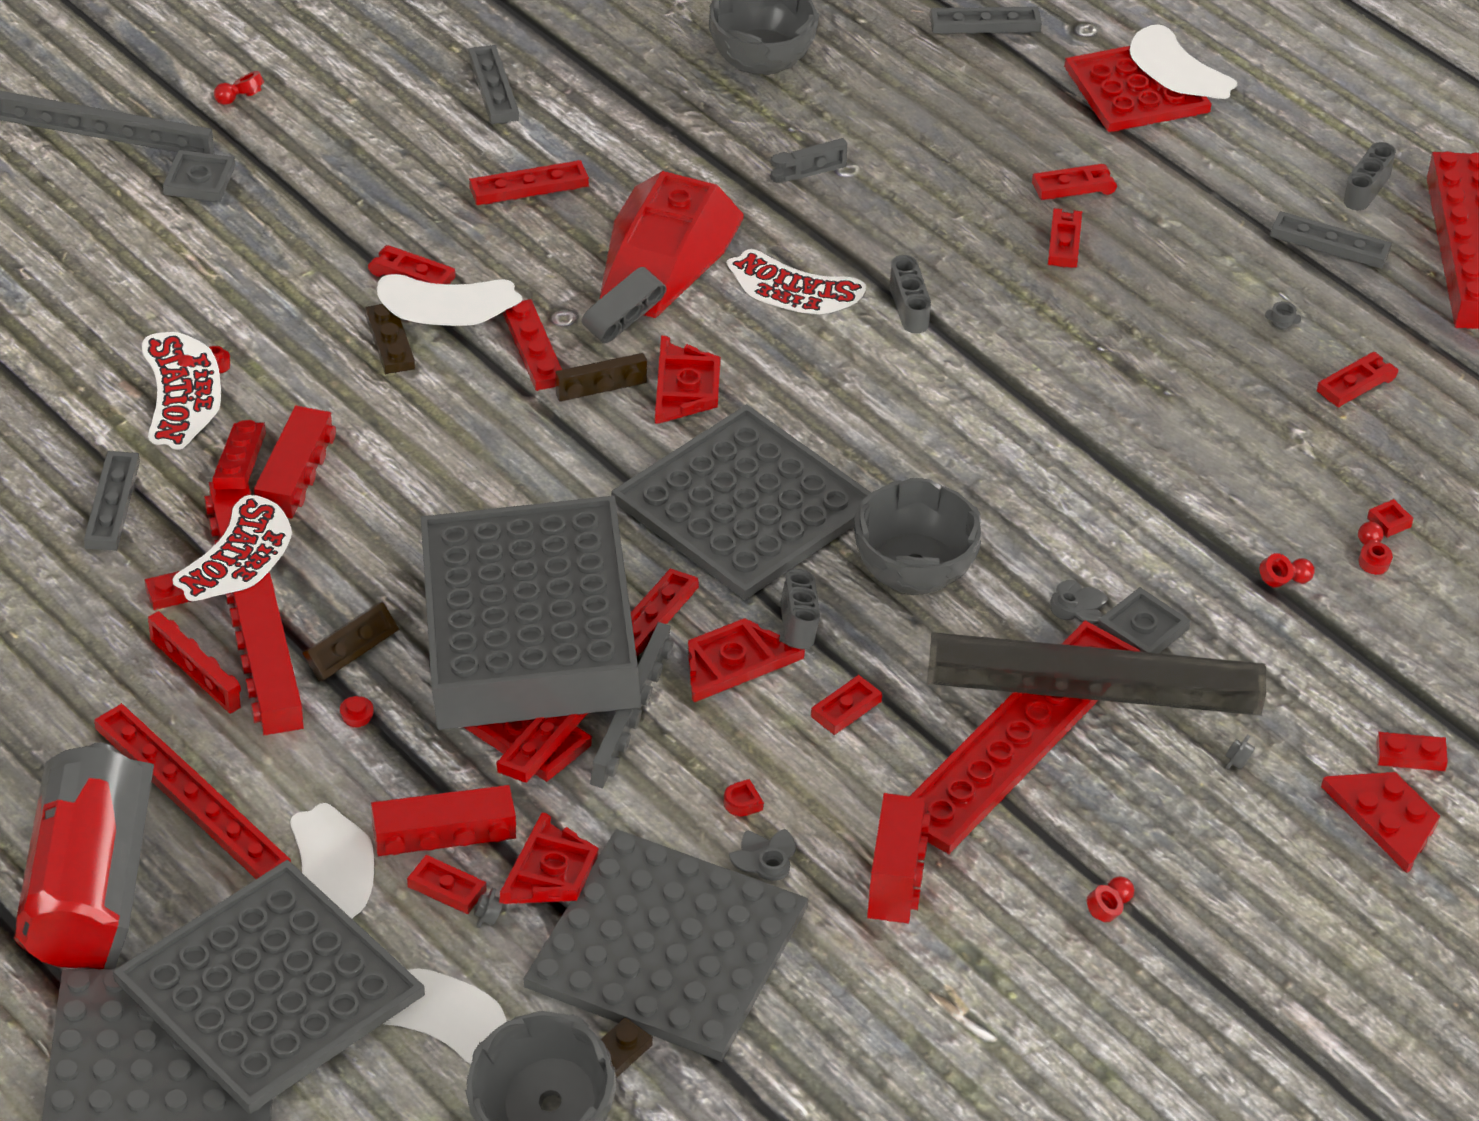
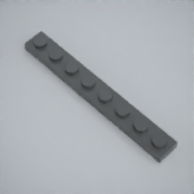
[0,91,214,154]

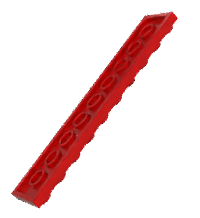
[910,620,1140,855]

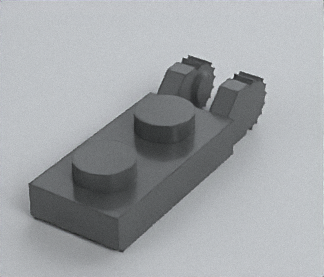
[770,138,847,183]

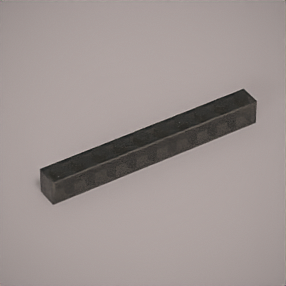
[927,632,1266,716]

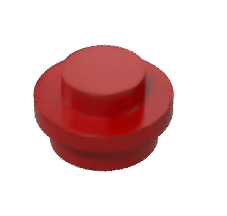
[340,696,374,728]

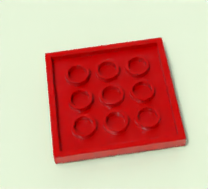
[1064,46,1212,132]

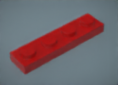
[469,160,589,205]
[502,299,562,391]
[212,420,266,490]
[148,611,241,714]

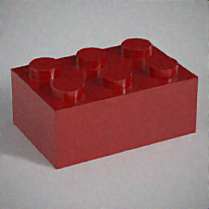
[867,793,931,924]

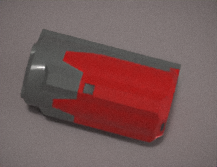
[14,742,154,969]

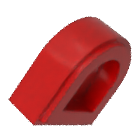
[723,779,764,816]

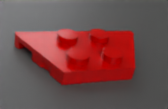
[655,335,721,424]
[687,618,805,703]
[1321,772,1440,873]
[499,812,599,904]

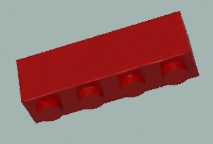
[254,405,336,519]
[371,785,516,857]

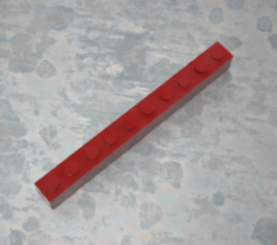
[204,481,304,736]

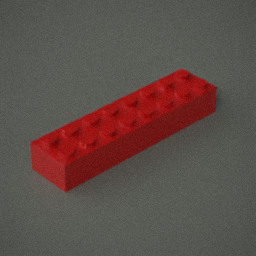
[1426,151,1479,329]

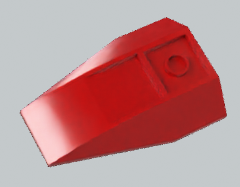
[599,171,744,318]

